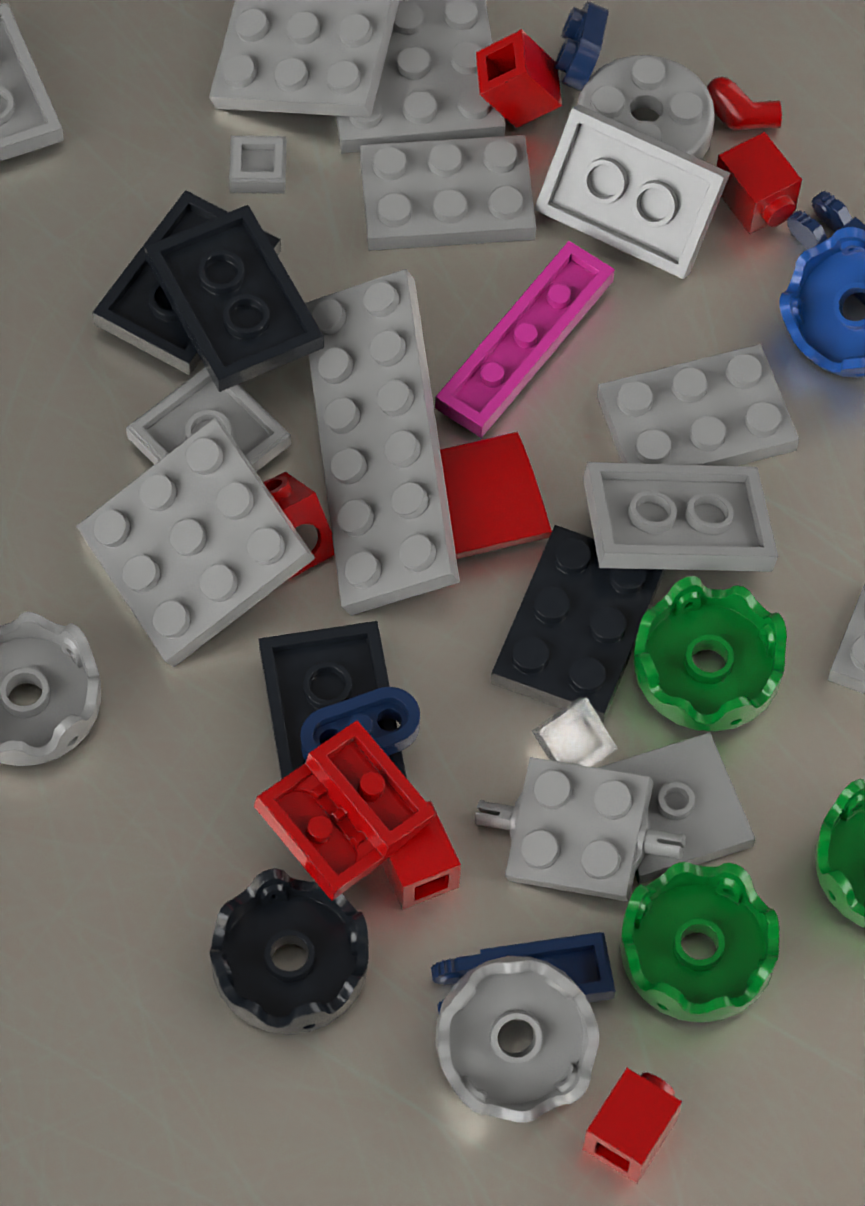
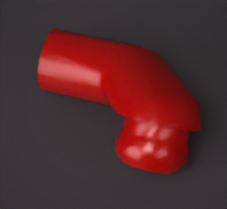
[707,77,782,130]

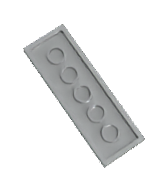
[305,269,460,616]

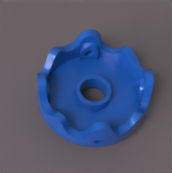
[779,227,865,377]

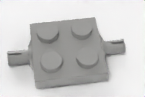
[475,757,686,902]

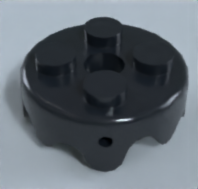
[210,868,369,1035]

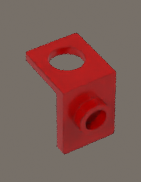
[263,472,335,579]

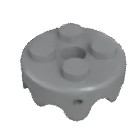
[577,55,715,160]
[0,612,102,766]
[436,956,599,1122]

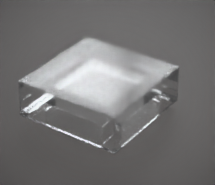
[532,698,618,767]

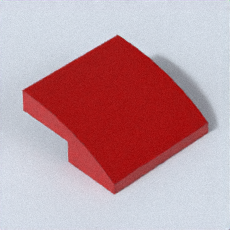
[440,432,552,559]
[254,720,436,901]

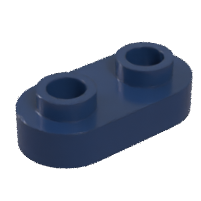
[554,1,609,91]
[301,687,420,760]

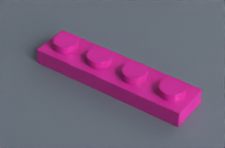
[435,241,615,438]

